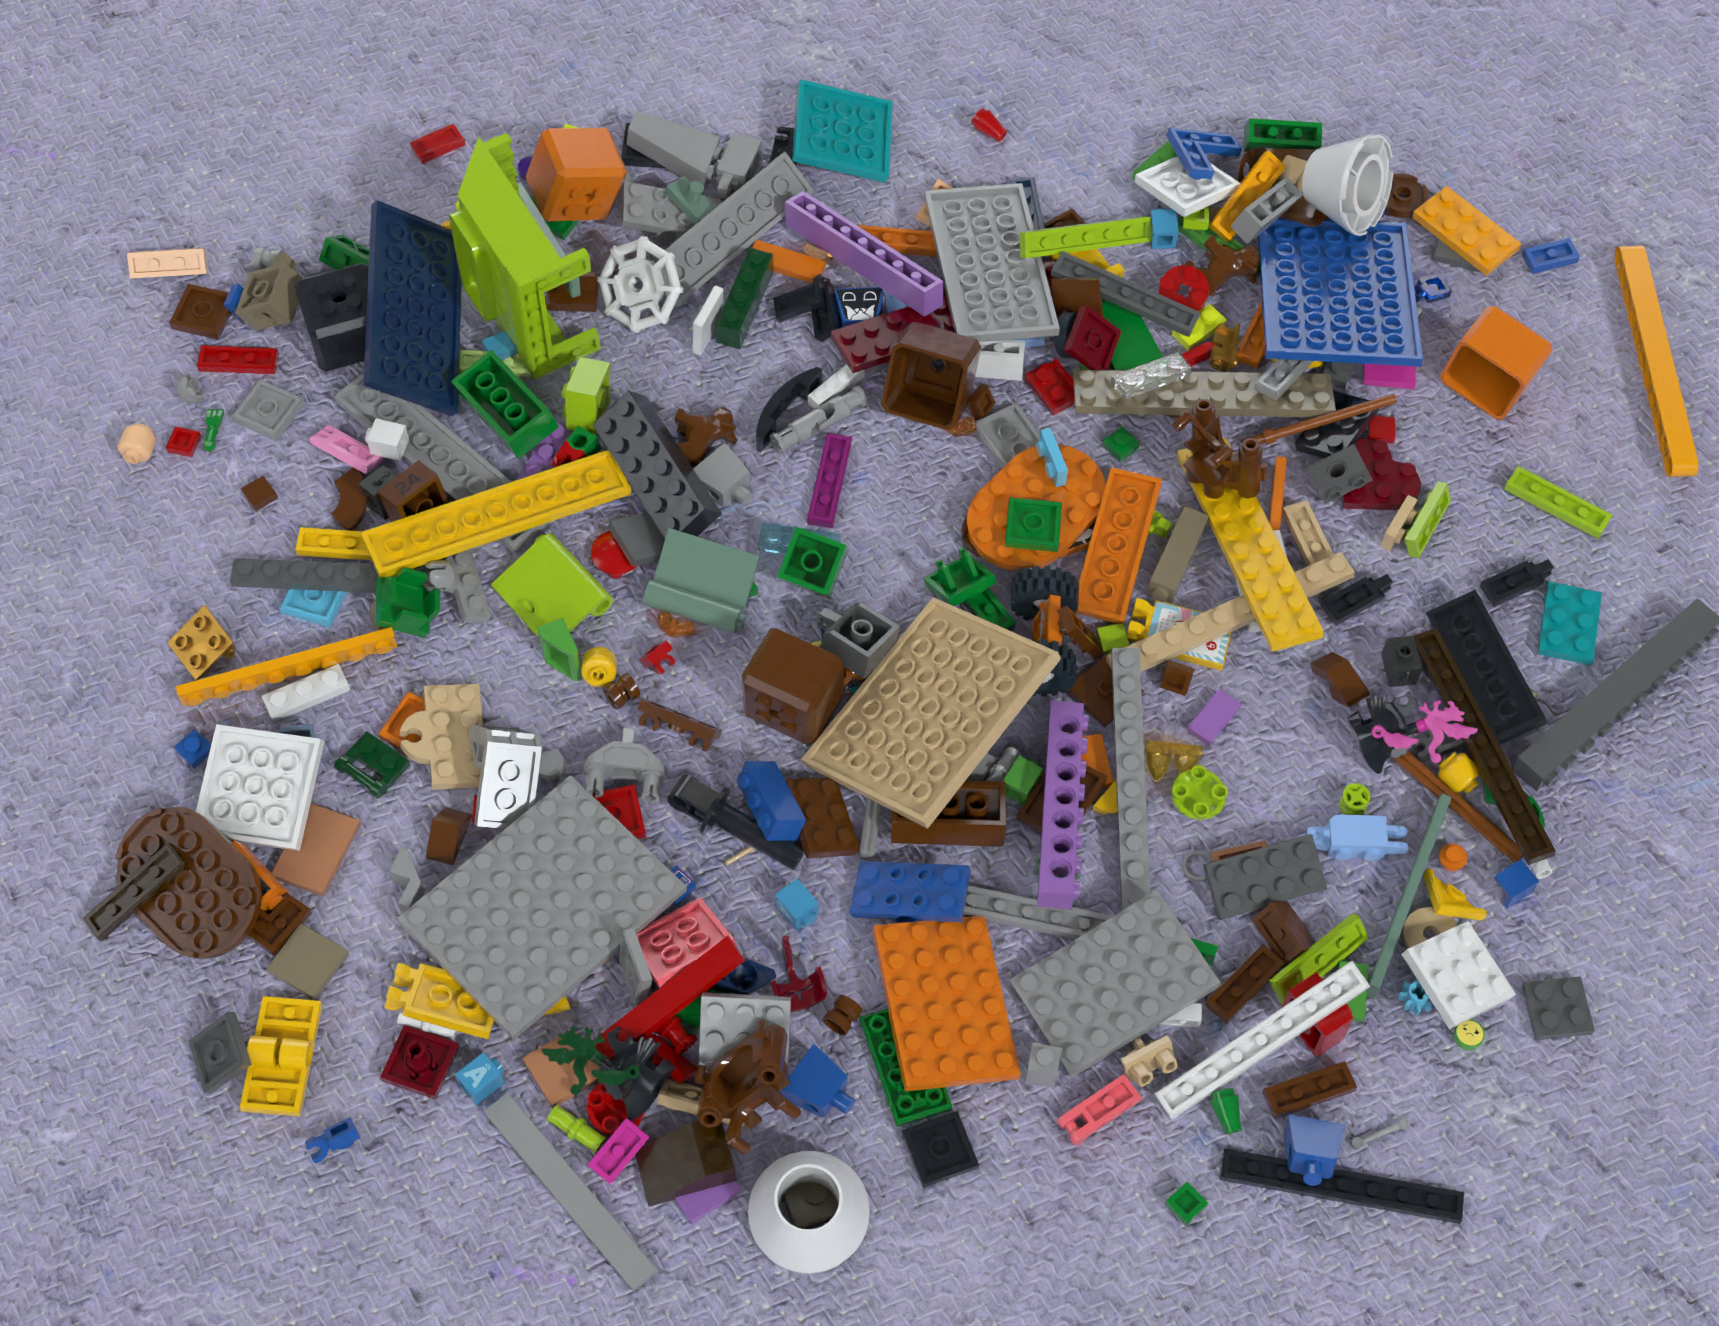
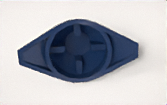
[710,958,777,995]

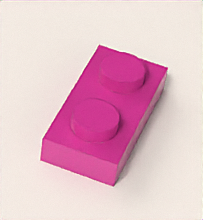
[587,1118,649,1185]

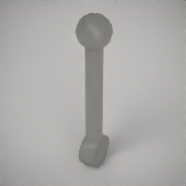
[1351,1118,1409,1150]

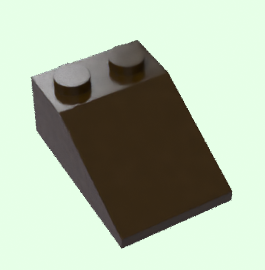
[635,1120,736,1207]

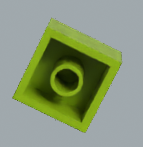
[562,357,610,435]

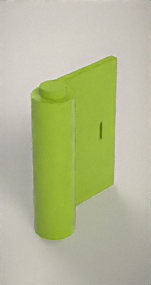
[491,533,613,638]

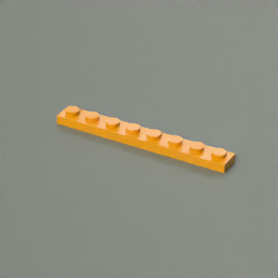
[175,627,398,706]

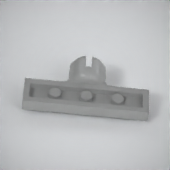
[422,549,491,623]

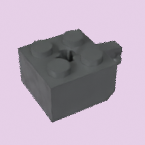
[817,602,900,679]

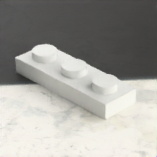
[262,664,350,723]

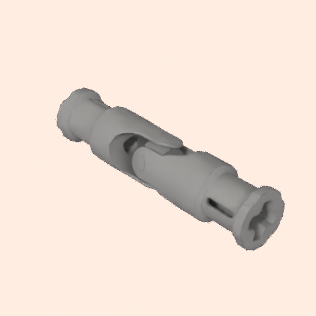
[770,385,868,454]

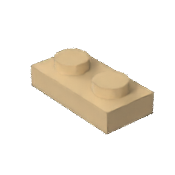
[1380,495,1418,552]

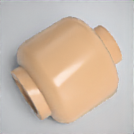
[117,423,156,464]

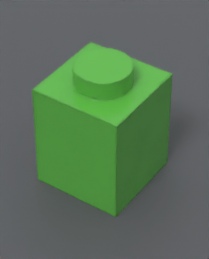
[1002,756,1043,805]

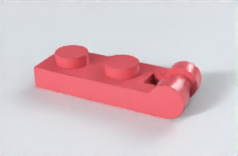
[1057,1074,1142,1146]

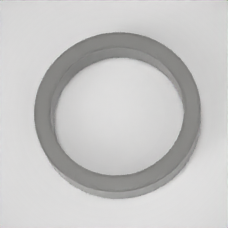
[1182,851,1212,882]

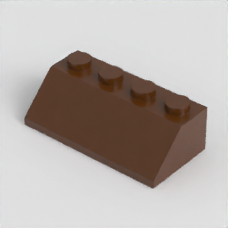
[891,780,1006,847]

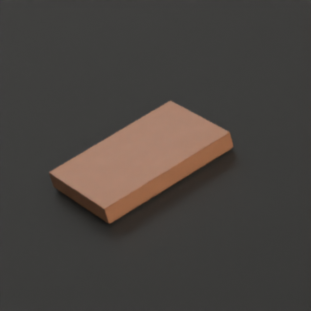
[271,803,361,897]

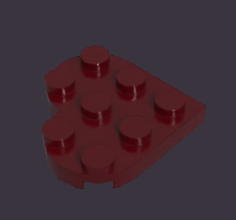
[1341,438,1421,510]

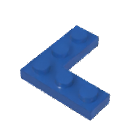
[1166,127,1242,180]

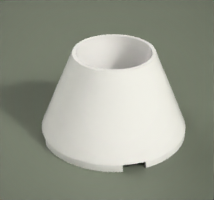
[1302,134,1393,236]
[748,1151,870,1274]

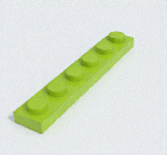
[1019,216,1151,258]

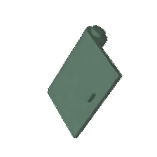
[643,528,760,633]

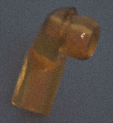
[946,417,977,437]
[657,611,695,638]

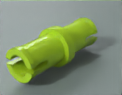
[547,1105,607,1154]

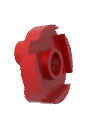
[1159,265,1210,311]

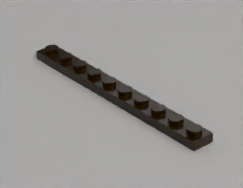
[1414,628,1556,865]

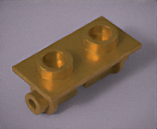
[1210,323,1241,372]

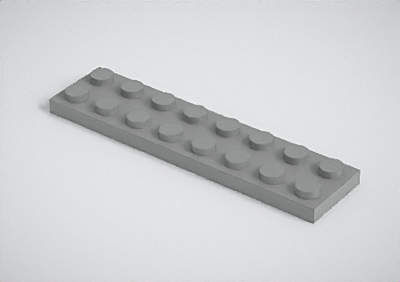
[651,152,815,308]

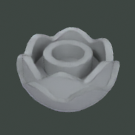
[176,373,205,403]

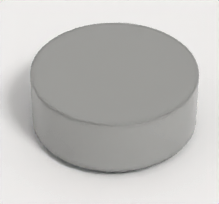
[539,751,564,780]

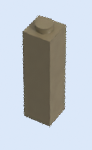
[1147,506,1209,604]

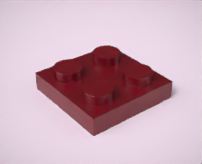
[1064,305,1122,371]

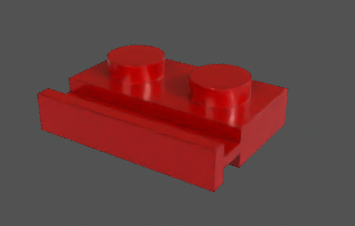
[1025,358,1074,416]

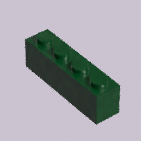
[715,247,774,349]

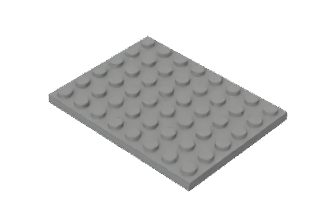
[397,775,687,1040]

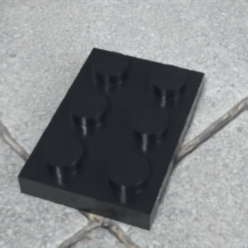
[1295,391,1379,458]

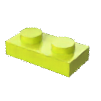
[1172,304,1227,351]

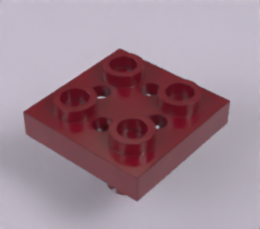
[380,1025,460,1100]

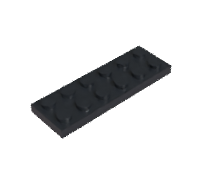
[1426,589,1547,745]

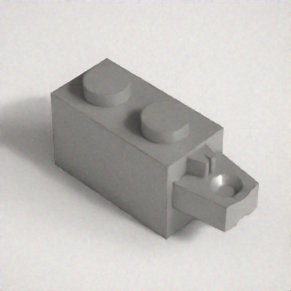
[714,133,762,199]

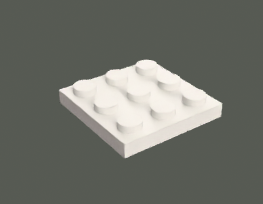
[1135,156,1240,217]
[1402,921,1516,1029]

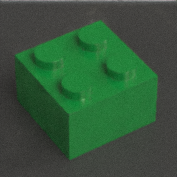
[777,527,849,599]

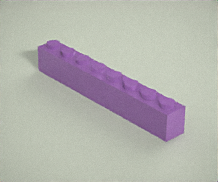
[785,191,943,317]

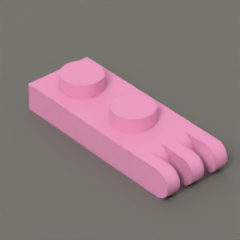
[310,425,383,474]

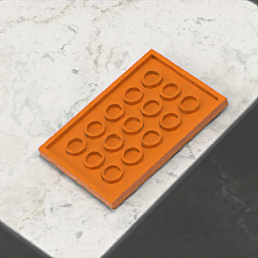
[872,916,1021,1091]

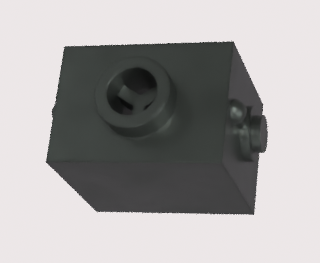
[359,465,398,520]
[1381,635,1422,687]

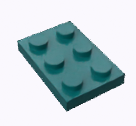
[1537,581,1602,666]

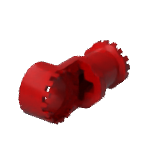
[654,1016,698,1055]

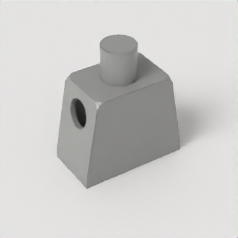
[693,443,753,506]

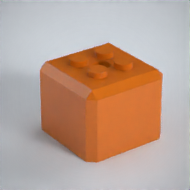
[526,128,627,221]
[1439,306,1553,420]

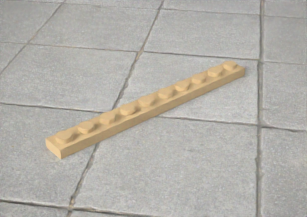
[1106,552,1355,672]

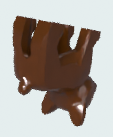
[1185,235,1260,297]
[675,406,738,466]

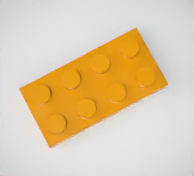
[1412,186,1522,276]

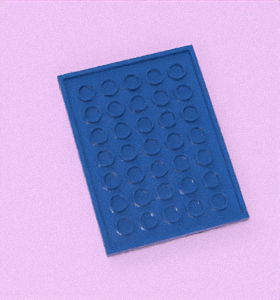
[1257,217,1423,367]

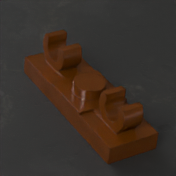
[637,700,723,752]

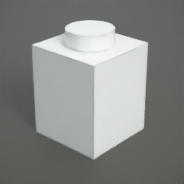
[365,418,409,461]

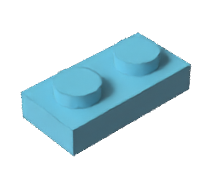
[1036,428,1068,487]

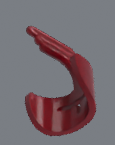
[770,936,827,1012]

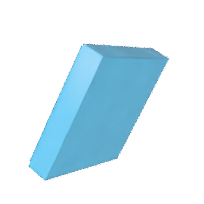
[279,589,348,628]

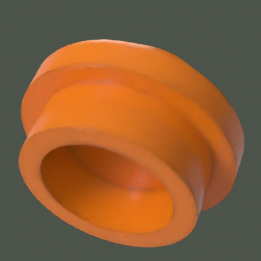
[1438,844,1468,871]

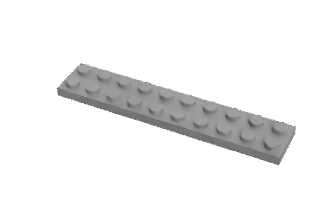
[334,372,549,553]

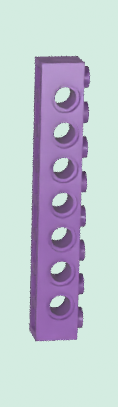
[1037,700,1089,909]

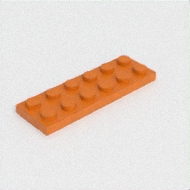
[1076,467,1163,625]

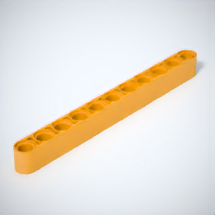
[1614,245,1699,477]

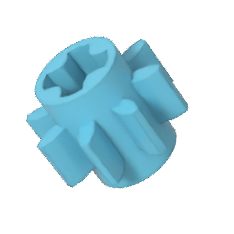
[1398,978,1433,1016]

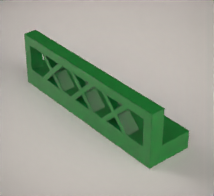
[319,235,369,270]

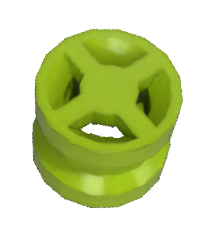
[1339,783,1371,815]

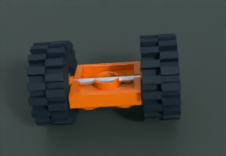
[1010,566,1079,697]

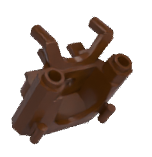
[1172,399,1268,499]
[695,1020,801,1155]

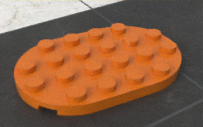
[967,444,1106,571]

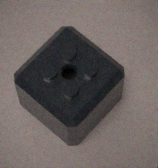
[294,263,369,371]

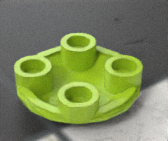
[1171,765,1228,820]

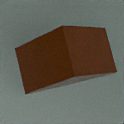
[426,807,472,865]

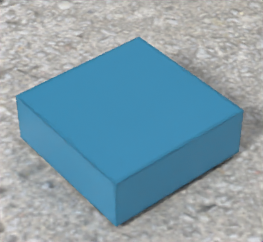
[482,331,517,360]

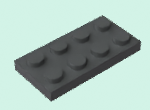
[1203,834,1328,920]

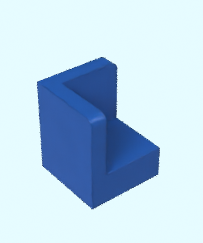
[1494,860,1539,909]

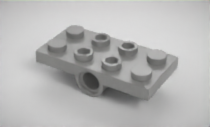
[621,181,721,245]

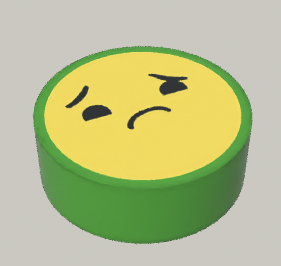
[1453,1019,1485,1050]

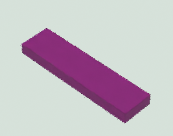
[807,433,852,528]

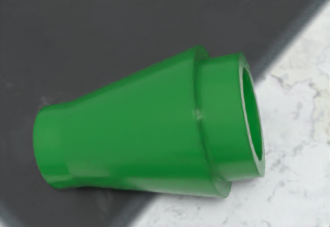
[1210,1088,1242,1135]

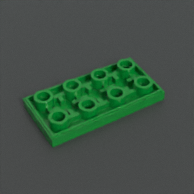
[1102,300,1171,371]
[859,1008,952,1127]

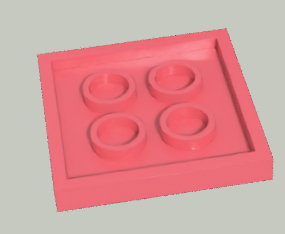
[636,897,738,988]

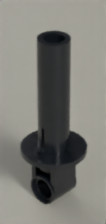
[667,775,804,871]

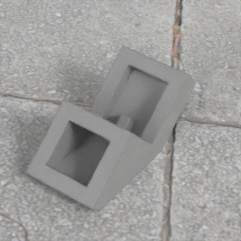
[389,847,424,914]

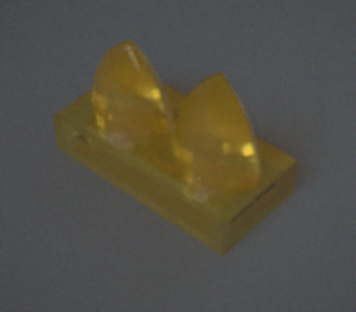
[1144,740,1203,781]

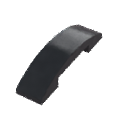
[756,367,822,453]

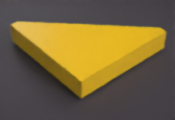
[1423,868,1487,921]

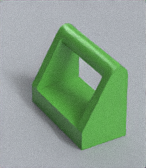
[537,618,582,682]

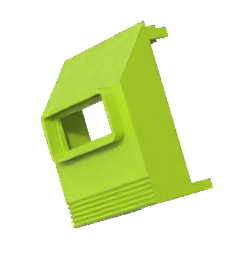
[449,133,601,379]

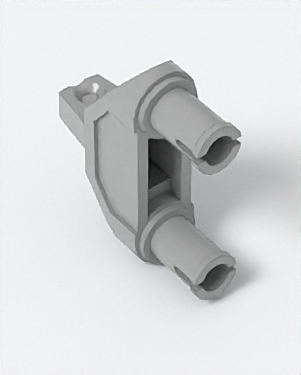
[584,728,665,803]

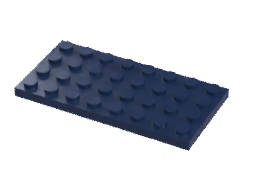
[363,200,462,416]

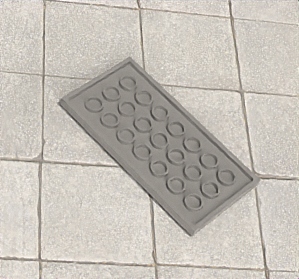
[924,183,1060,342]

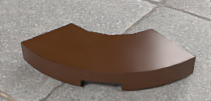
[331,467,367,531]

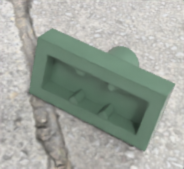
[664,176,715,224]

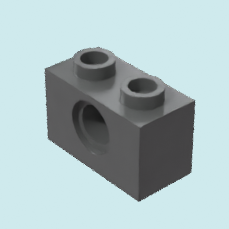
[1307,444,1372,504]

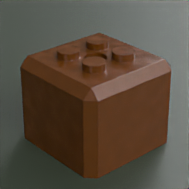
[881,322,981,430]
[741,628,844,745]

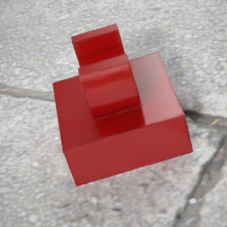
[638,640,675,675]

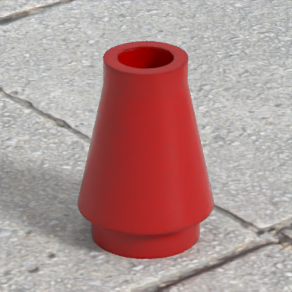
[971,108,1008,142]

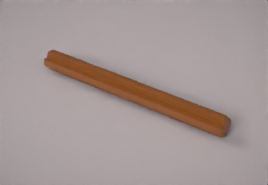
[1390,751,1524,863]

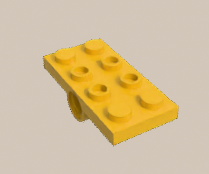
[239,996,323,1117]

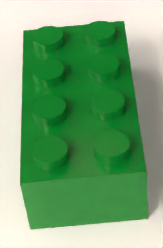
[451,349,559,459]

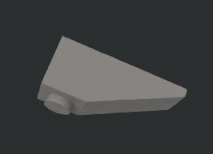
[1230,177,1303,244]

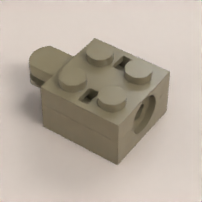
[235,253,303,331]

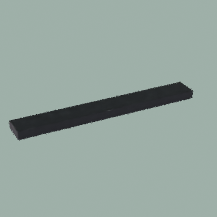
[1220,1148,1464,1224]

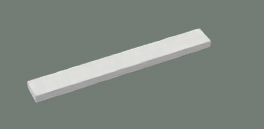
[1155,961,1370,1120]

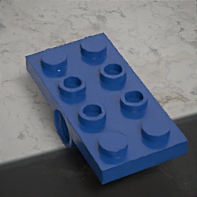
[849,861,971,923]

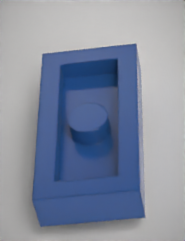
[1522,238,1580,274]

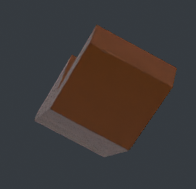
[1310,652,1370,707]

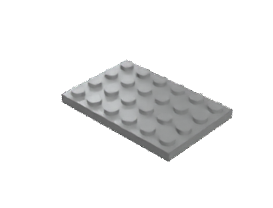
[1010,890,1221,1078]

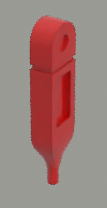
[1167,342,1221,371]

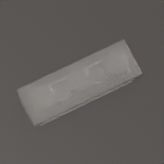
[1111,352,1192,399]

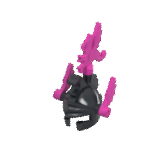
[1348,692,1478,774]

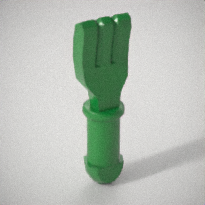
[203,409,224,452]

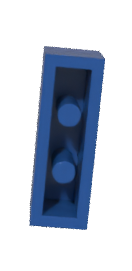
[737,761,806,841]

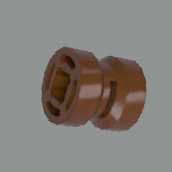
[603,673,641,710]
[822,995,863,1036]

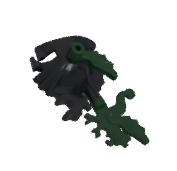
[541,1026,676,1121]

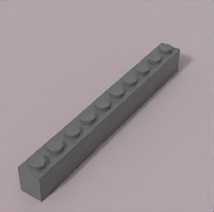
[1512,598,1719,792]

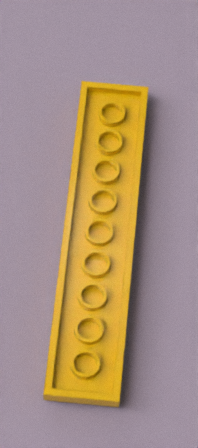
[1177,438,1324,652]
[361,450,631,578]

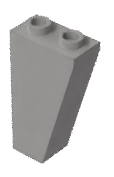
[627,111,722,186]

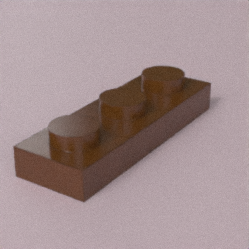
[1057,605,1103,659]
[1205,944,1285,1025]
[1262,1061,1357,1119]

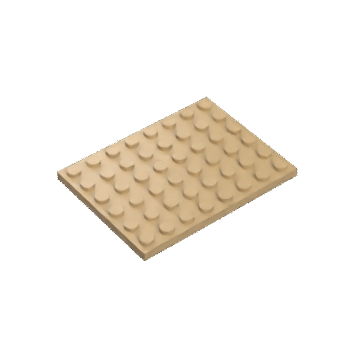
[801,597,1061,829]

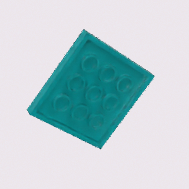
[792,79,893,183]

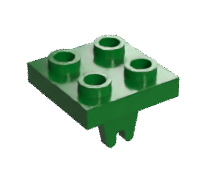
[923,547,997,606]

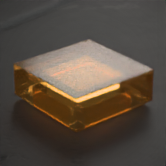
[803,243,833,262]

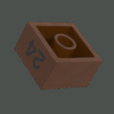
[377,460,449,522]

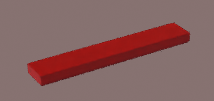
[594,936,745,1060]

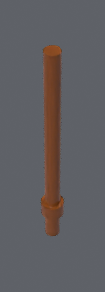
[1242,393,1397,445]

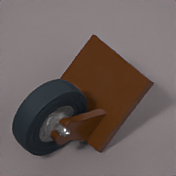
[1051,278,1103,359]

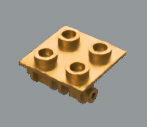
[167,605,236,680]

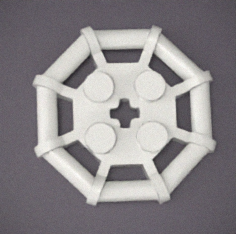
[597,236,683,333]

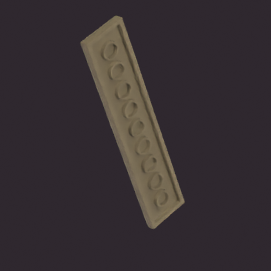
[1073,370,1336,417]

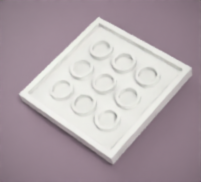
[196,724,325,851]

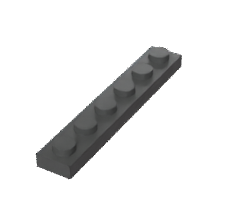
[1051,251,1201,337]
[230,558,396,593]

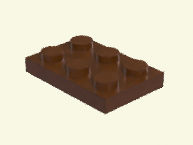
[1017,755,1107,833]
[786,777,860,859]

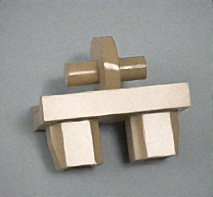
[1121,1035,1177,1087]

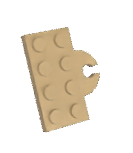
[399,684,483,790]

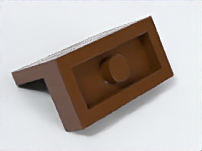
[545,272,599,312]
[1251,901,1316,966]

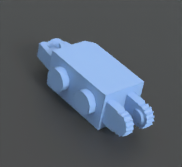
[1306,815,1408,861]

